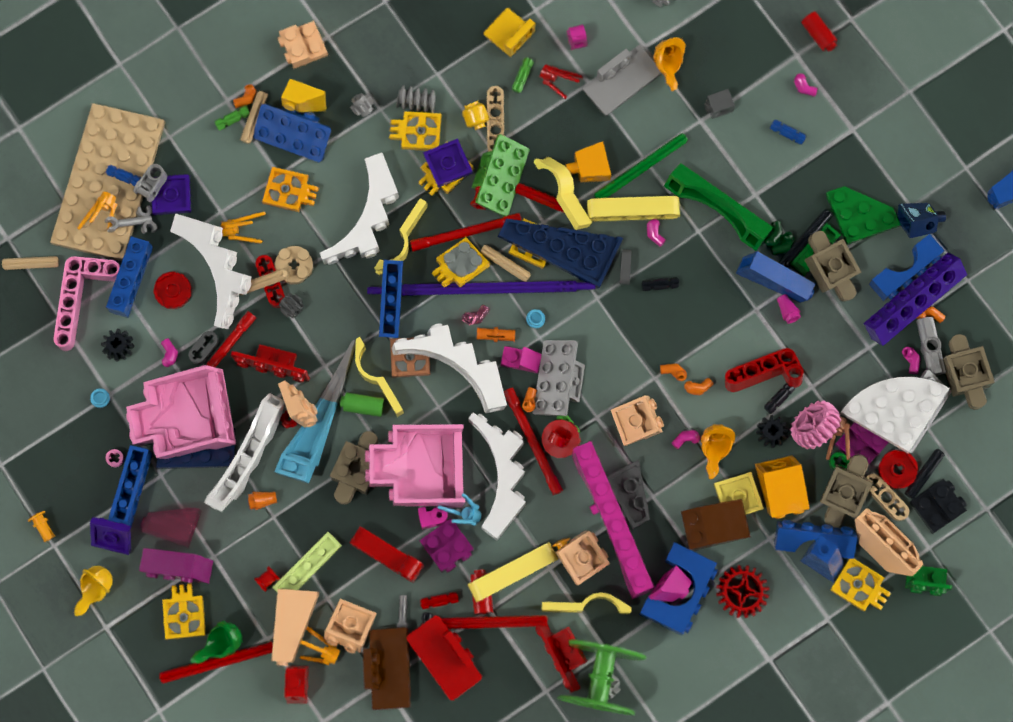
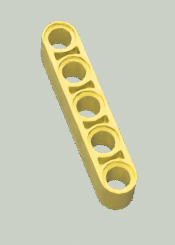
[587,196,680,222]
[468,542,558,602]

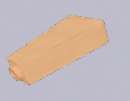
[272,589,319,666]

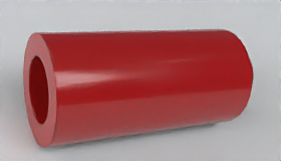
[801,11,838,52]
[470,569,494,615]

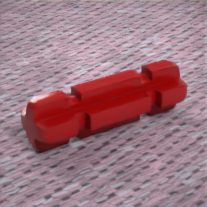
[420,592,459,609]

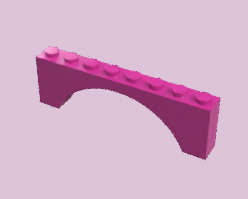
[572,441,654,599]

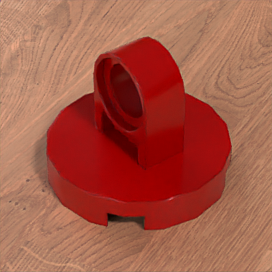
[542,420,581,458]

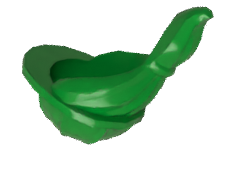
[190,621,242,663]

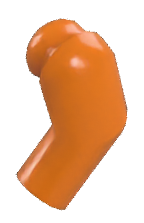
[660,363,687,381]

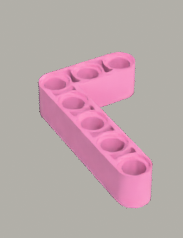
[54,256,120,351]

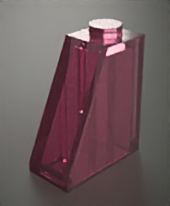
[140,508,202,548]

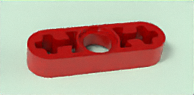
[255,255,285,308]

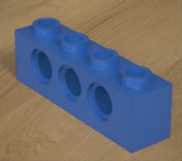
[106,237,153,318]
[379,260,403,338]
[108,445,153,527]

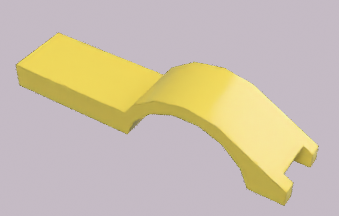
[533,157,592,230]
[374,198,427,275]
[355,337,404,417]
[542,593,631,614]

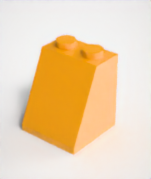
[755,455,810,519]

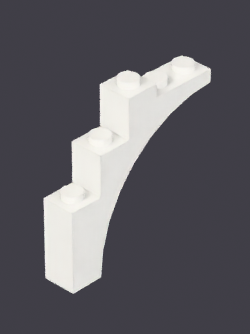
[320,153,399,265]
[170,214,251,329]
[392,324,507,413]
[204,393,285,512]
[468,413,526,541]

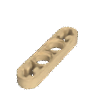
[487,86,504,152]

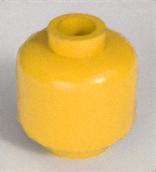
[462,101,489,130]

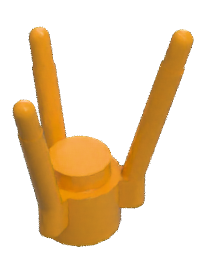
[77,191,117,230]
[221,212,266,244]
[300,626,340,666]

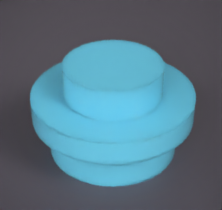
[526,309,545,329]
[90,389,110,408]

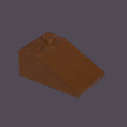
[681,499,751,551]

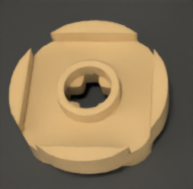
[275,246,313,284]

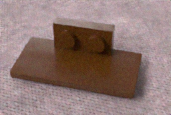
[363,627,411,710]

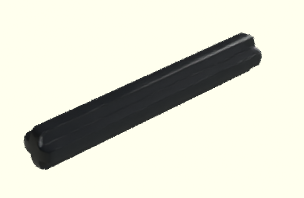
[779,209,832,267]

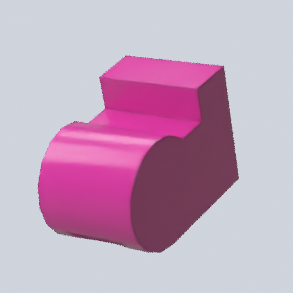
[567,24,587,50]
[418,507,448,530]

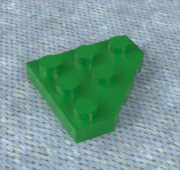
[826,186,900,245]

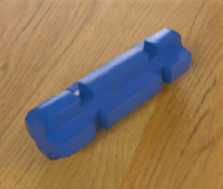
[770,120,806,145]
[106,165,141,186]

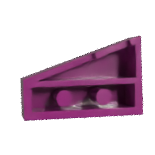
[139,548,213,584]

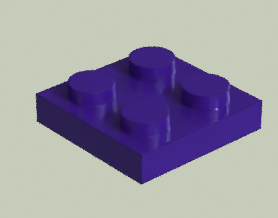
[423,138,473,188]
[152,174,191,215]
[90,517,131,555]

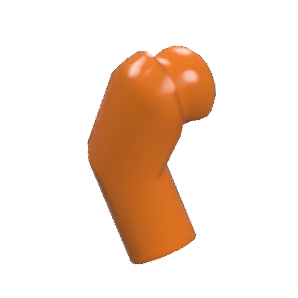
[233,84,256,108]
[917,306,946,323]
[684,377,714,396]
[522,387,537,412]

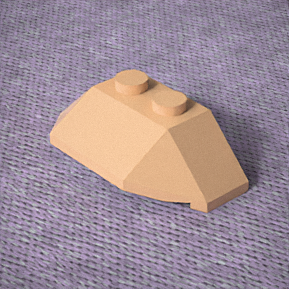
[855,508,923,576]

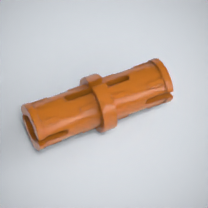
[477,327,515,342]

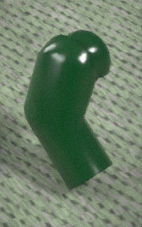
[765,221,783,247]
[771,232,794,256]

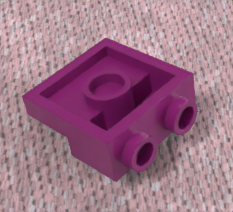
[835,422,889,465]
[419,518,474,573]

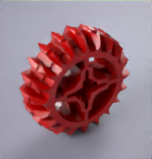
[716,565,769,619]

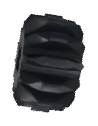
[101,329,134,362]
[755,415,789,448]

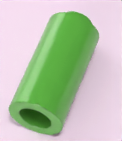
[340,392,385,417]

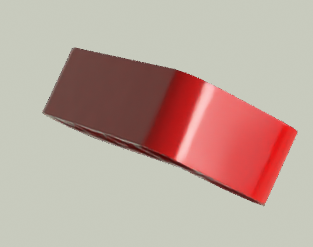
[725,348,804,392]
[349,527,424,583]

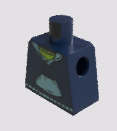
[897,203,946,238]

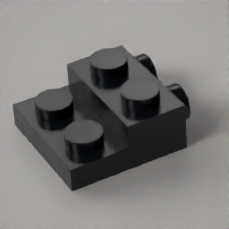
[909,479,967,534]

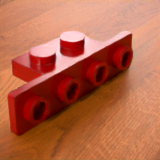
[535,626,588,693]

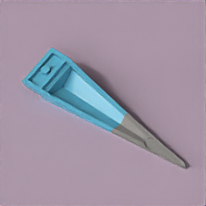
[275,340,356,483]

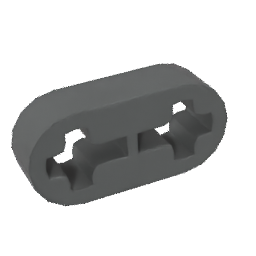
[620,249,631,285]
[189,331,219,365]

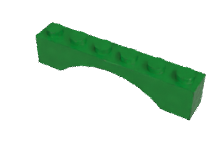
[664,163,773,251]

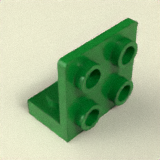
[905,566,952,596]

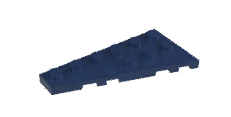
[497,219,623,288]

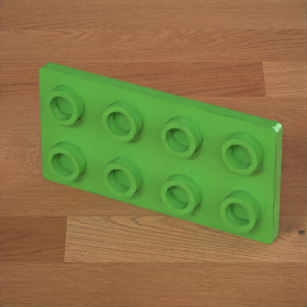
[472,134,529,217]

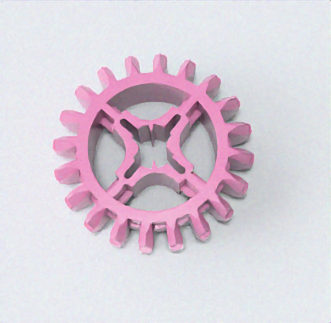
[790,401,841,449]

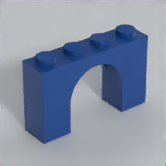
[639,542,718,636]

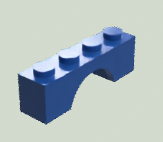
[869,234,944,301]
[774,520,857,559]

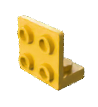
[484,8,535,57]

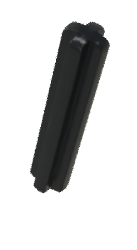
[905,449,945,499]

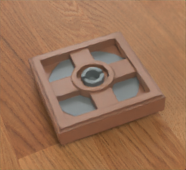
[390,337,430,378]

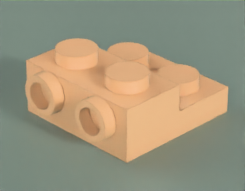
[277,21,328,69]
[278,380,318,428]
[611,395,664,446]
[556,530,610,585]
[324,599,377,653]

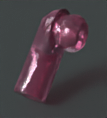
[462,304,490,325]

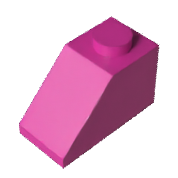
[648,566,693,602]

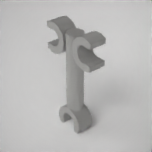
[105,206,157,234]

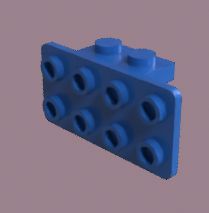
[253,103,331,162]

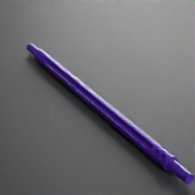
[367,281,595,296]

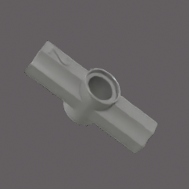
[916,317,946,376]

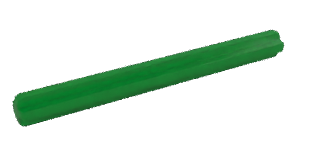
[594,133,688,199]

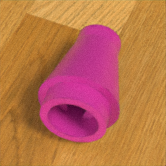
[777,294,801,324]

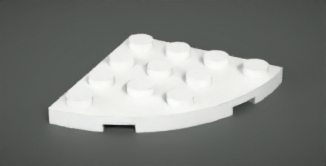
[841,377,950,454]

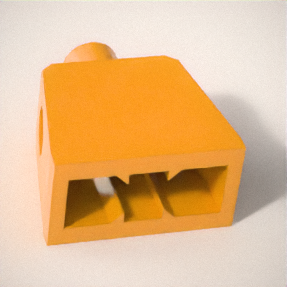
[565,142,611,182]

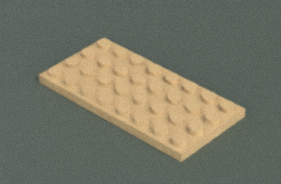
[50,103,165,261]

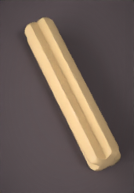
[241,91,268,144]
[480,244,531,282]
[2,256,59,270]
[239,269,288,295]

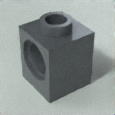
[704,89,735,119]

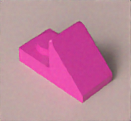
[501,346,542,373]

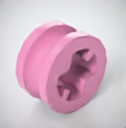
[106,449,124,467]

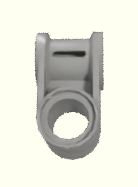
[133,164,167,202]

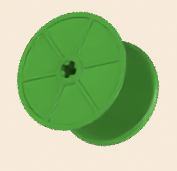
[557,640,647,715]

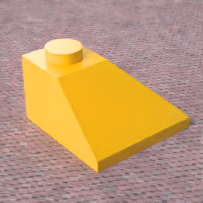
[281,79,326,112]

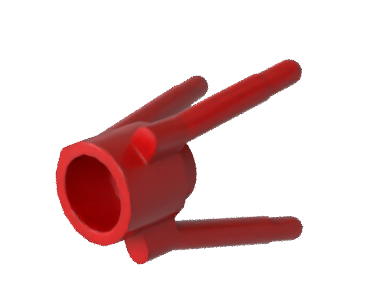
[540,64,583,99]

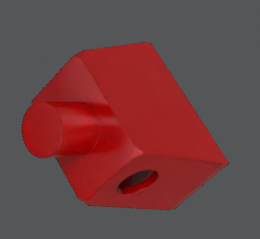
[284,665,309,704]

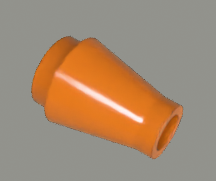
[248,492,277,511]

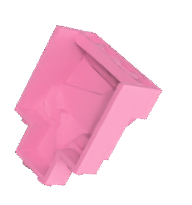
[126,365,236,459]
[365,425,465,508]

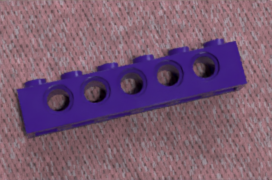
[863,252,967,346]

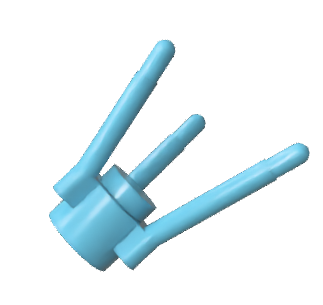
[437,493,482,526]

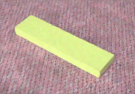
[272,532,342,593]

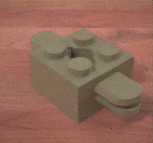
[805,231,861,301]
[943,334,995,410]
[330,431,378,505]
[820,454,873,528]

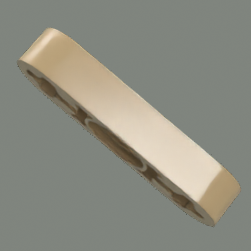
[866,474,909,521]

